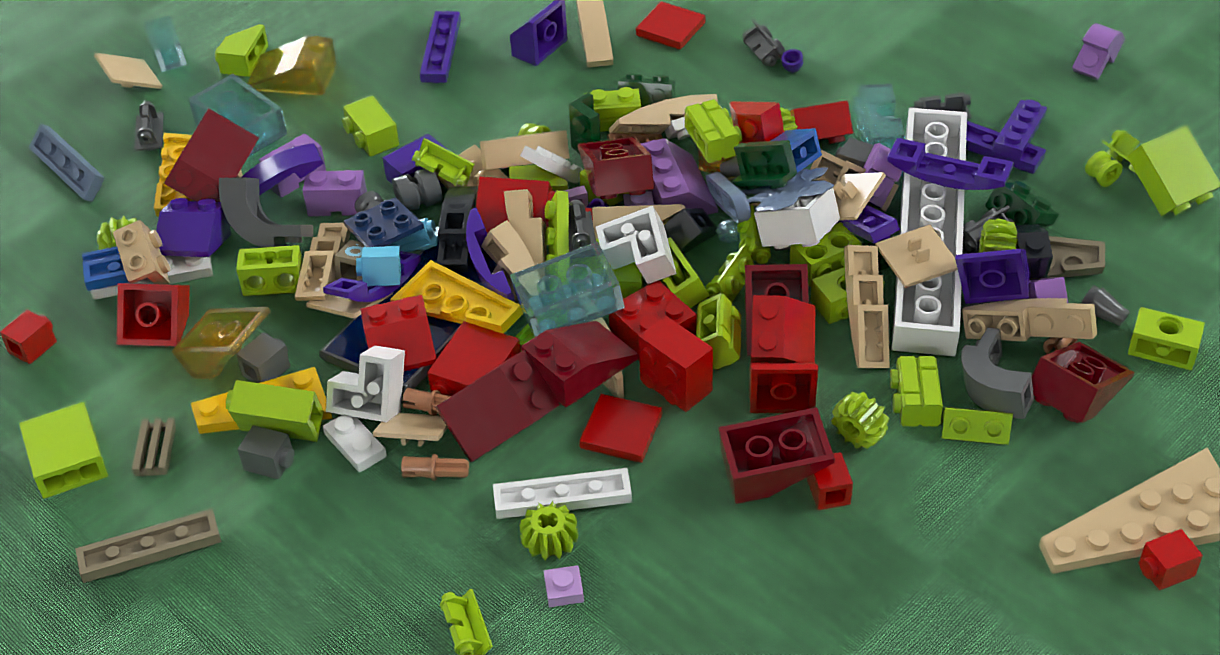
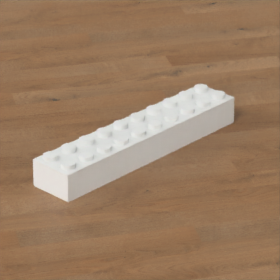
[891,108,967,356]

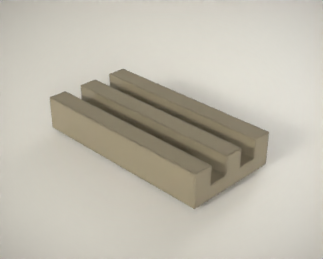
[132,417,177,476]

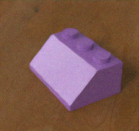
[640,138,718,214]

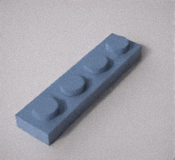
[28,124,105,202]

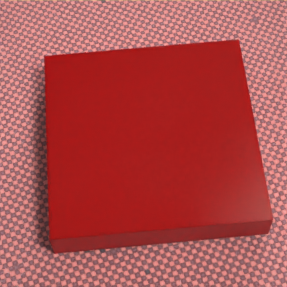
[636,1,706,50]
[579,394,662,463]

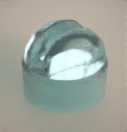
[716,219,739,243]

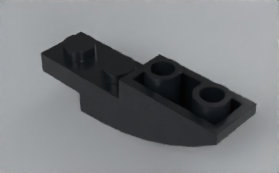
[437,186,478,272]

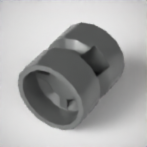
[392,169,443,212]

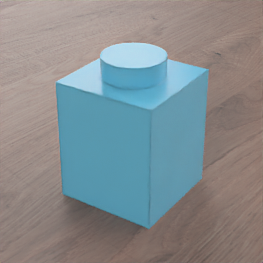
[356,246,401,286]

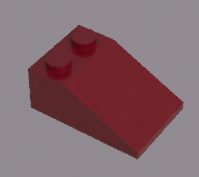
[164,108,259,202]
[578,137,654,199]
[745,264,809,357]
[521,321,639,408]
[1032,342,1135,423]
[435,350,560,463]
[718,407,835,504]

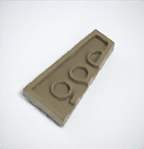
[1029,236,1105,280]

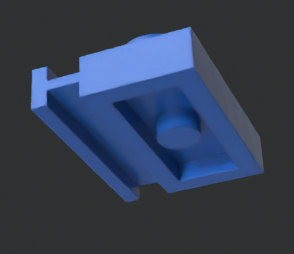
[82,246,148,291]

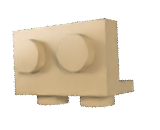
[113,220,170,285]

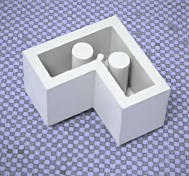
[754,188,840,249]
[596,206,677,284]
[326,346,405,422]

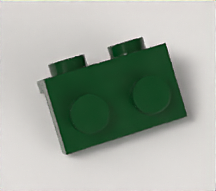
[618,73,676,108]
[568,92,601,154]
[733,140,797,190]
[985,181,1060,225]

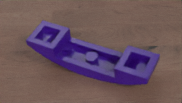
[887,138,1014,190]
[230,143,324,226]
[466,207,516,303]
[323,251,421,302]

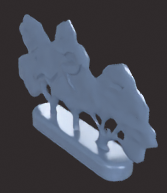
[706,167,834,223]

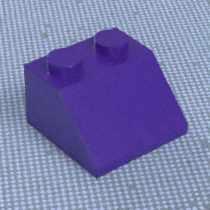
[510,0,568,66]
[156,198,231,257]
[955,249,1029,304]

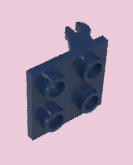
[344,198,424,247]

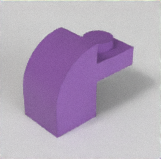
[1072,23,1125,80]
[863,143,902,208]

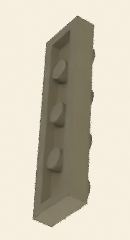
[75,508,221,583]

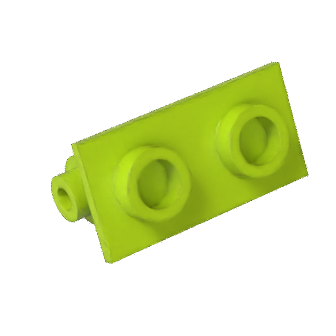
[1102,130,1140,174]
[412,138,475,187]
[737,205,771,264]
[706,245,754,303]
[942,407,1013,445]
[440,589,493,655]

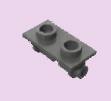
[742,18,785,67]
[911,92,972,119]
[134,101,164,152]
[569,200,598,257]
[963,205,1015,253]

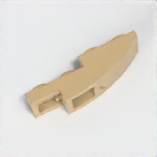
[962,298,1097,341]

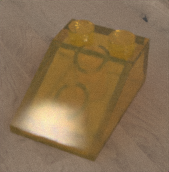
[246,36,337,95]
[171,307,271,379]

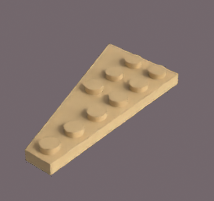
[1039,448,1220,574]

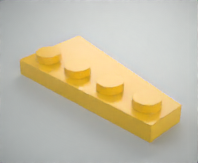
[154,133,192,217]
[390,260,523,333]
[191,367,333,434]

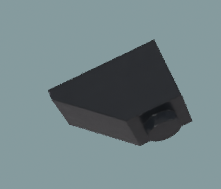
[664,208,720,254]
[1015,224,1053,279]

